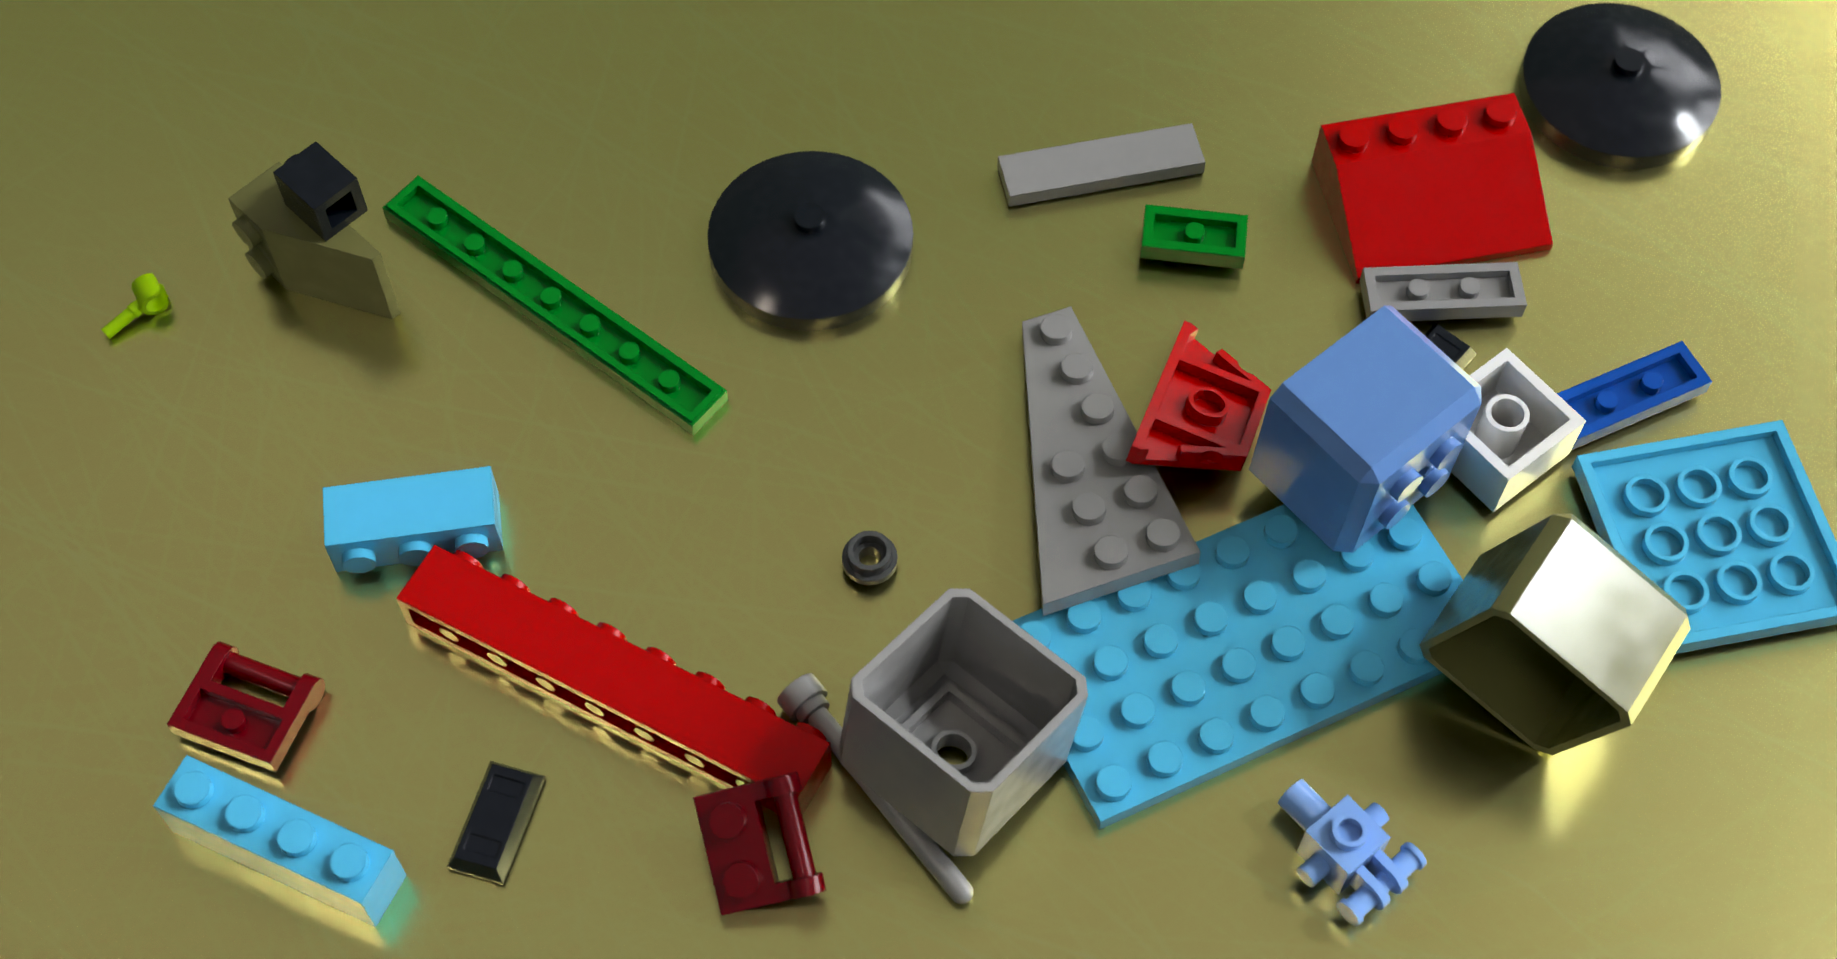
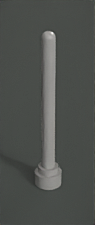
[777,673,973,904]

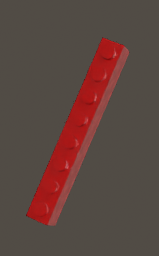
[396,544,832,815]

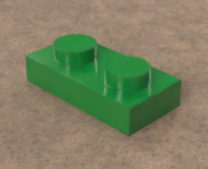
[1140,204,1248,269]

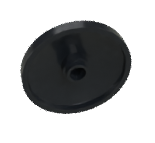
[1519,3,1721,170]
[707,151,913,331]

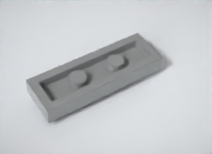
[1360,262,1527,321]

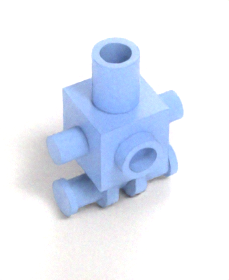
[1278,779,1427,926]

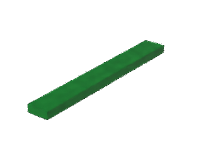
[382,175,728,436]

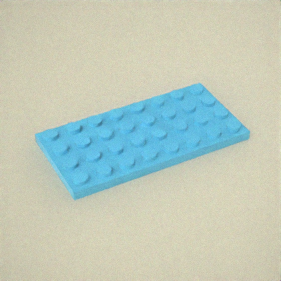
[1013,504,1463,830]

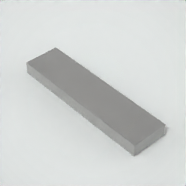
[997,123,1206,207]

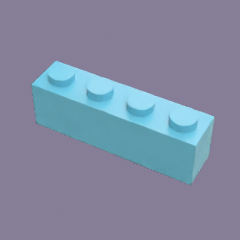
[153,755,407,927]

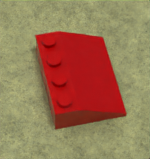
[1311,93,1553,284]

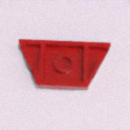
[1125,320,1271,471]

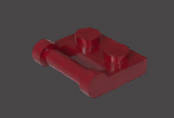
[167,641,325,772]
[693,772,826,916]

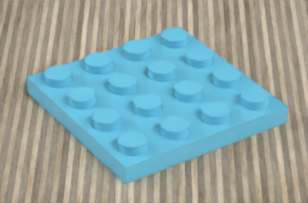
[1572,420,1837,654]

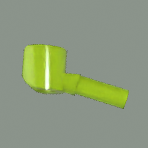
[101,273,169,339]

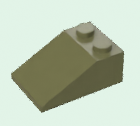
[228,162,401,319]

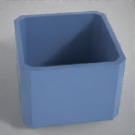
[1249,305,1482,553]

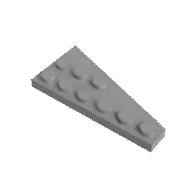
[1022,306,1200,616]

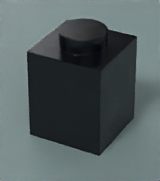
[273,142,368,242]

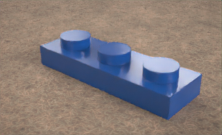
[1557,341,1713,450]

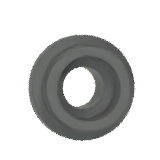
[842,531,898,585]

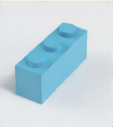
[323,466,503,573]

